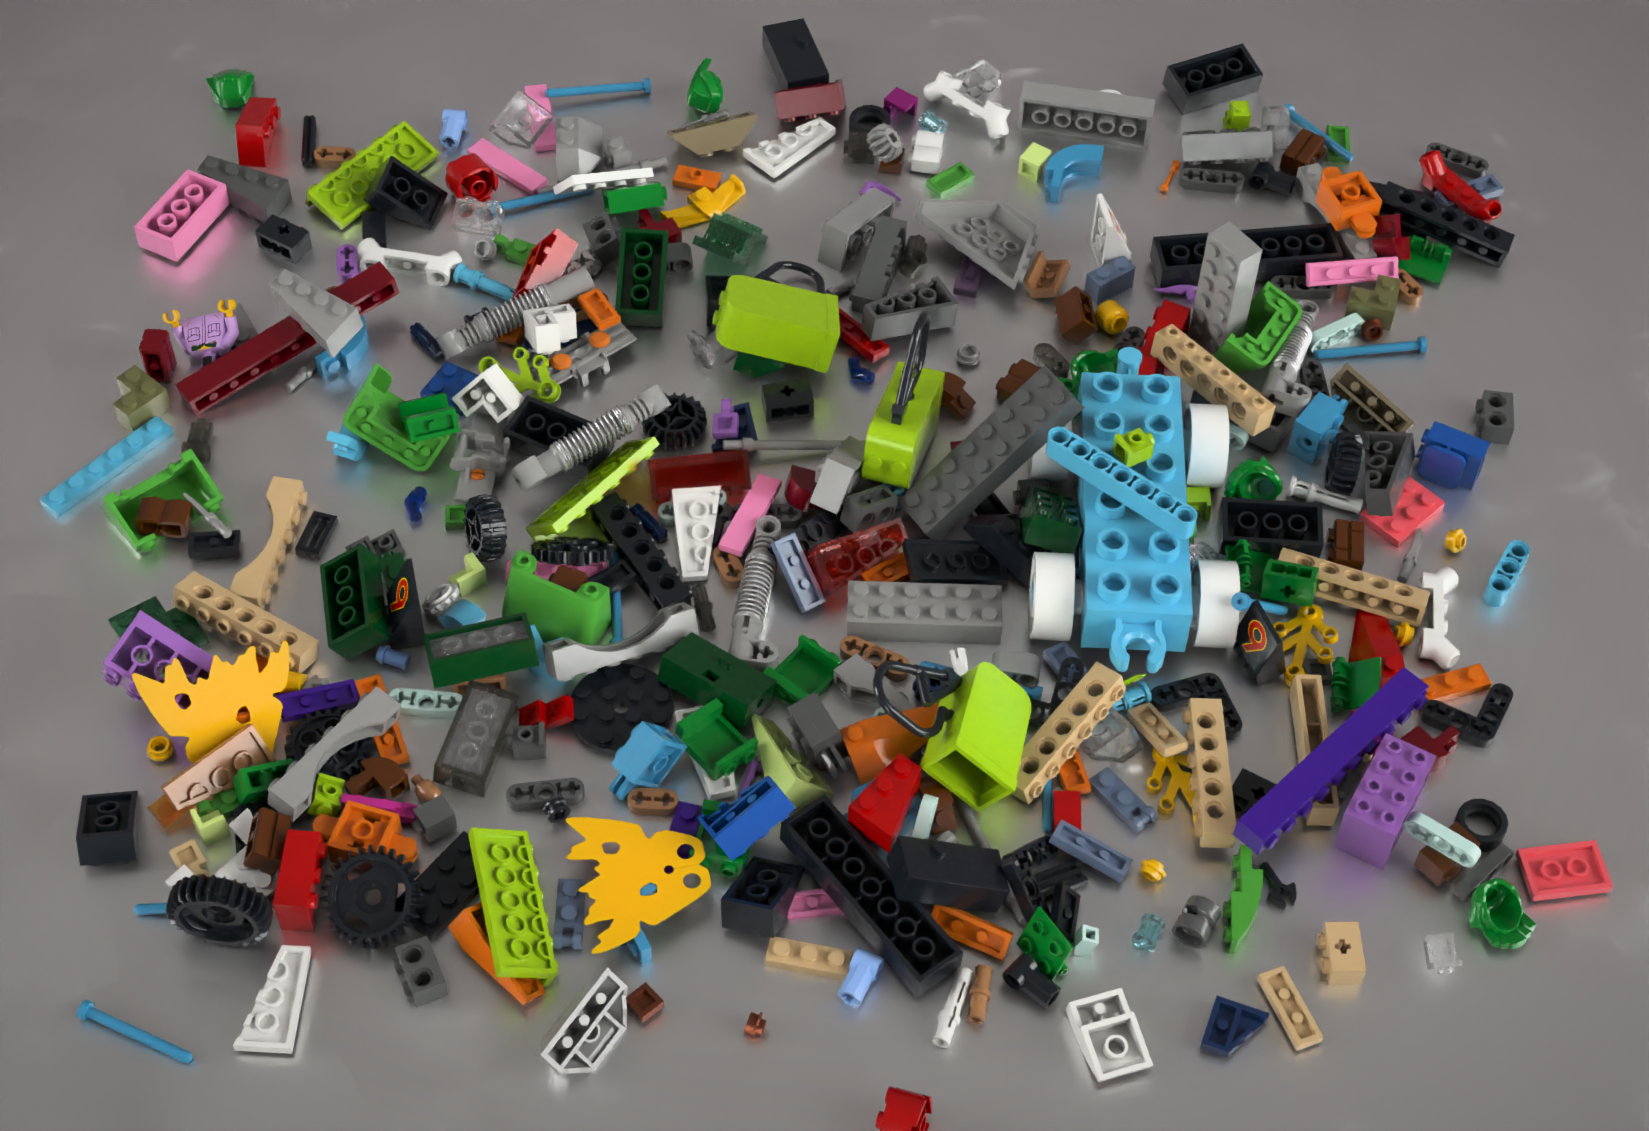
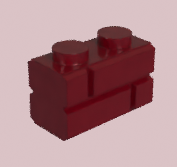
[139,329,177,384]

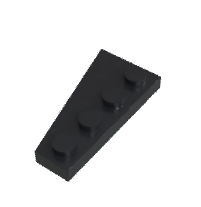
[767,504,849,574]

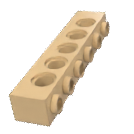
[1150,324,1276,437]
[1278,547,1430,628]
[173,571,319,673]
[1011,662,1126,805]
[1182,698,1236,848]

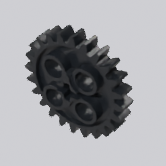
[531,536,614,566]
[284,707,373,780]

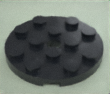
[570,664,674,756]

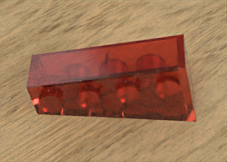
[804,517,909,598]

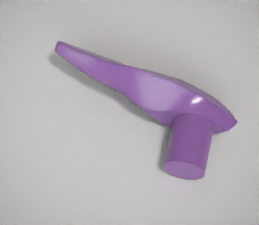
[859,181,902,202]
[1154,284,1197,304]
[737,755,763,798]

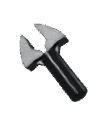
[712,502,734,548]
[1259,862,1297,910]

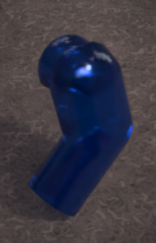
[848,357,875,384]
[404,486,427,522]

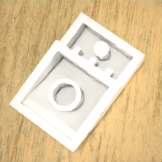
[1065,988,1153,1082]

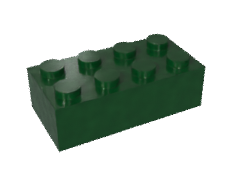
[615,228,668,327]
[1019,485,1083,554]
[320,544,389,660]

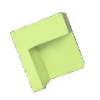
[1018,142,1052,182]
[449,552,487,598]
[189,808,230,847]

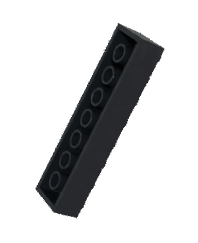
[1150,223,1343,288]
[780,794,963,998]

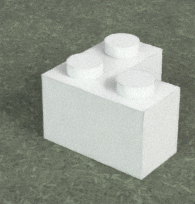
[523,303,577,355]
[452,364,524,423]

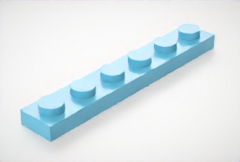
[40,415,174,518]

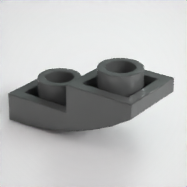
[345,529,405,558]

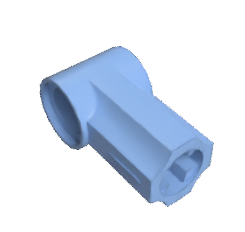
[439,109,468,150]
[838,947,885,1006]

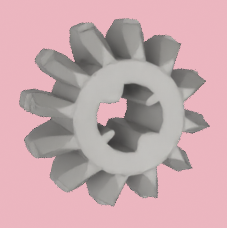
[867,123,903,163]

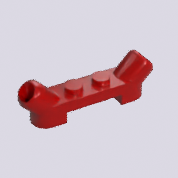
[1419,150,1502,224]

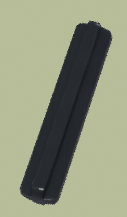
[301,115,316,167]

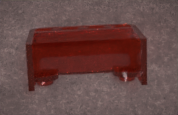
[645,449,752,504]

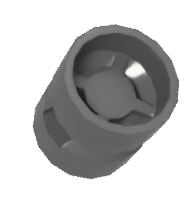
[1172,895,1221,948]

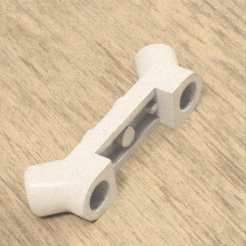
[924,71,1011,139]
[357,238,463,286]
[1418,567,1460,669]

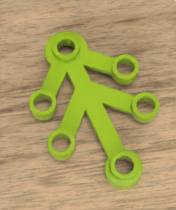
[479,347,561,412]

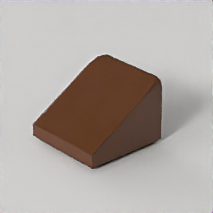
[879,148,905,174]

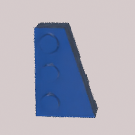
[697,775,795,861]

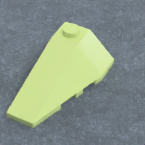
[751,714,834,811]

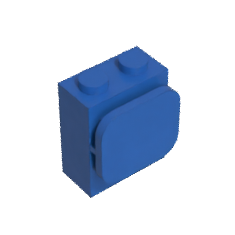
[1416,421,1490,490]

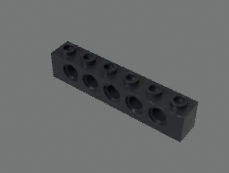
[1379,181,1515,267]
[590,492,693,612]

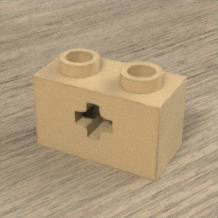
[1317,922,1366,985]

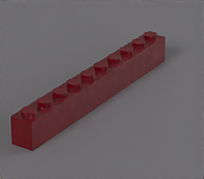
[175,261,400,416]

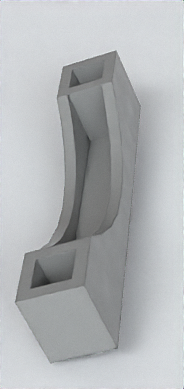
[1294,163,1377,260]
[542,602,699,681]
[833,653,929,775]
[268,686,401,822]

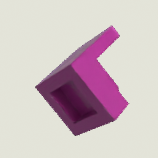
[883,87,918,118]

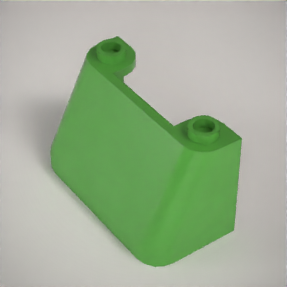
[1213,281,1302,375]
[343,363,459,472]
[101,449,224,553]
[502,549,612,645]

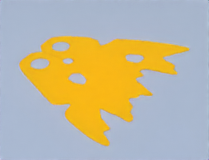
[132,641,290,764]
[566,817,711,954]

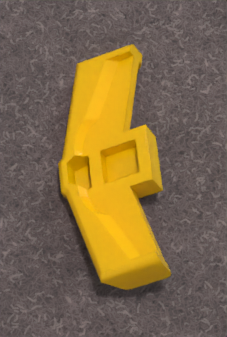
[660,174,746,229]

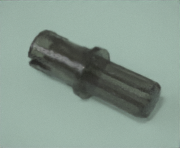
[691,583,716,632]

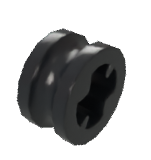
[543,797,571,823]

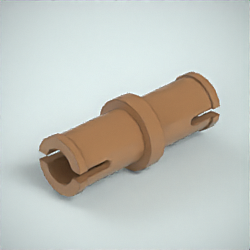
[966,965,993,1024]

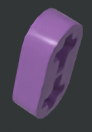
[336,244,359,283]

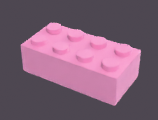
[134,169,230,262]

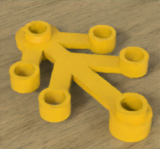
[1273,604,1338,687]
[1146,747,1214,823]

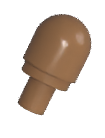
[411,774,442,802]

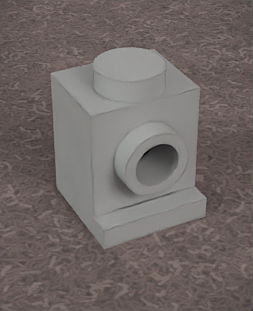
[603,136,632,171]

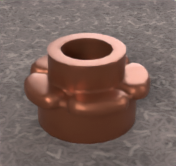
[1361,319,1384,341]
[744,1012,767,1039]

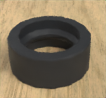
[849,105,891,146]
[1454,799,1508,852]

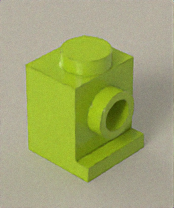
[1222,101,1251,132]
[1112,428,1155,467]
[1186,486,1212,521]
[308,773,345,817]

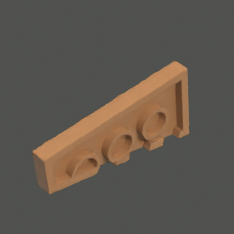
[160,723,276,810]

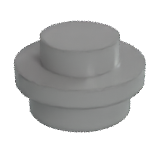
[474,238,497,261]
[957,344,980,366]

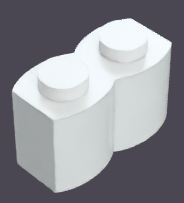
[908,130,944,174]

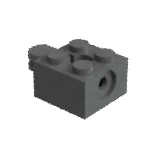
[787,692,848,779]

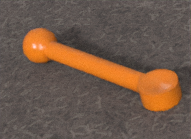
[1160,160,1181,192]

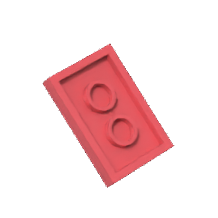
[1359,475,1445,548]
[1515,840,1613,901]

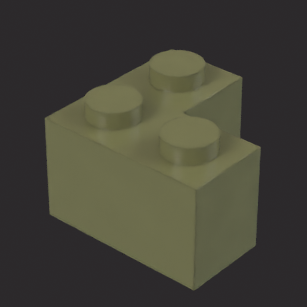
[1345,274,1401,331]
[113,365,171,433]

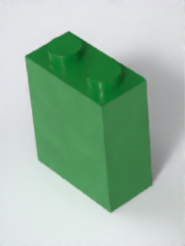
[602,181,667,214]

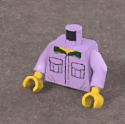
[162,299,239,368]

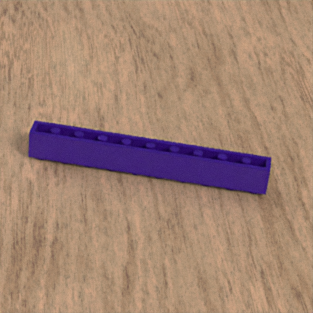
[1233,667,1429,855]

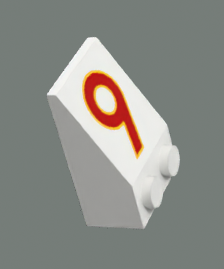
[1090,194,1133,267]

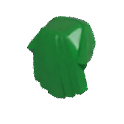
[687,58,723,114]
[206,69,255,109]
[1070,348,1119,382]
[1223,456,1283,500]
[1470,878,1536,949]

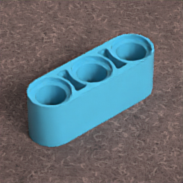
[1483,540,1530,607]

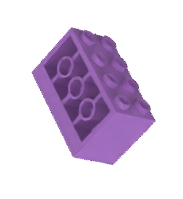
[101,610,213,709]
[1333,733,1436,870]

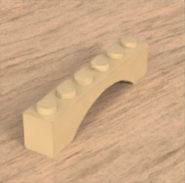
[229,476,307,609]

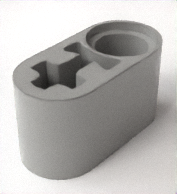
[991,650,1041,688]

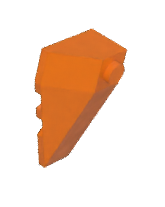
[840,703,939,785]
[448,902,545,1005]

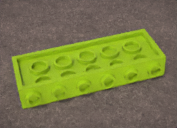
[305,120,439,230]
[525,436,660,542]
[468,827,558,987]

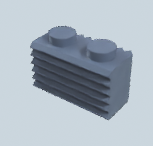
[1084,256,1136,305]

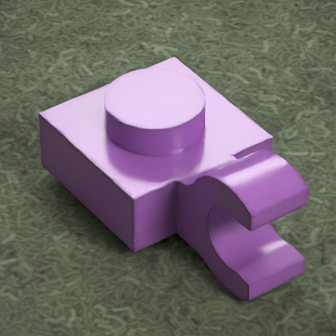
[712,398,739,439]

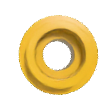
[1445,528,1466,553]
[1393,622,1415,647]
[146,735,174,761]
[1139,858,1166,883]

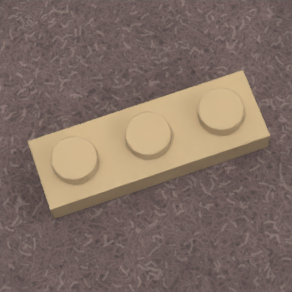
[1127,702,1188,758]
[765,936,853,980]
[1257,966,1323,1051]

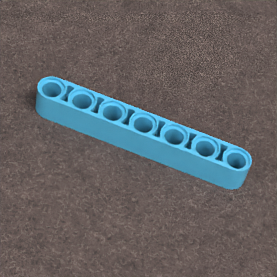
[1046,426,1197,539]

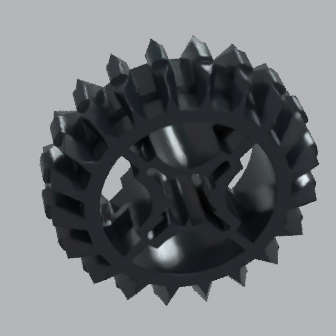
[642,392,707,452]
[1324,432,1363,496]
[463,494,507,563]

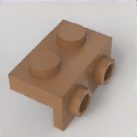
[1024,251,1071,298]

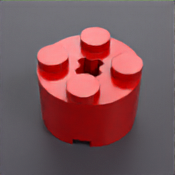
[445,153,498,208]
[875,1086,932,1131]

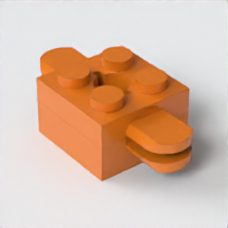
[1315,167,1382,238]
[312,800,418,872]

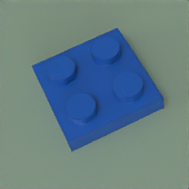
[420,361,479,416]

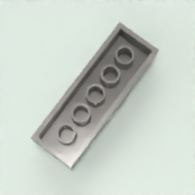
[1017,80,1155,150]
[1189,221,1262,354]
[847,581,1002,645]

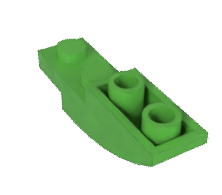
[1223,844,1263,954]

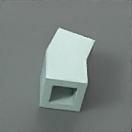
[1073,924,1099,957]

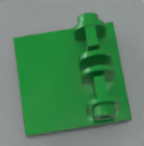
[1398,235,1453,284]
[1225,539,1272,595]
[1330,657,1381,713]
[1016,906,1074,981]

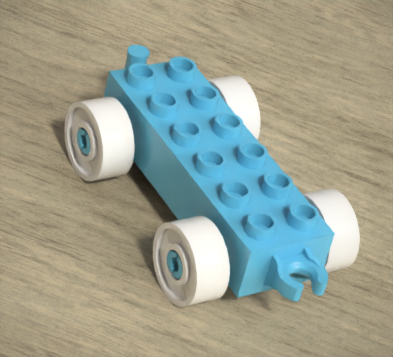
[1028,347,1240,673]

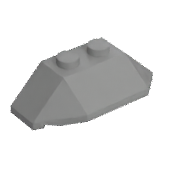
[556,117,602,184]
[538,967,628,1075]

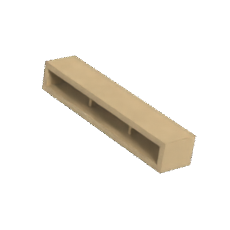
[1289,674,1340,826]

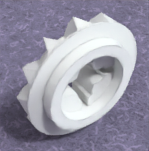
[565,249,601,277]
[422,583,460,614]

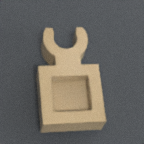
[169,838,210,877]

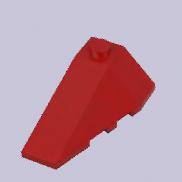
[1348,609,1405,688]

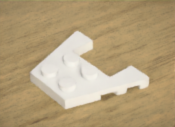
[165,808,279,899]

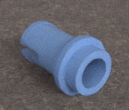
[376,645,411,670]

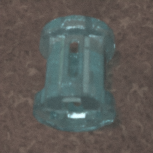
[918,110,948,133]
[1132,914,1165,951]

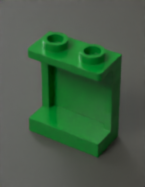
[398,392,460,443]
[762,634,842,706]
[674,698,758,781]
[689,799,751,878]

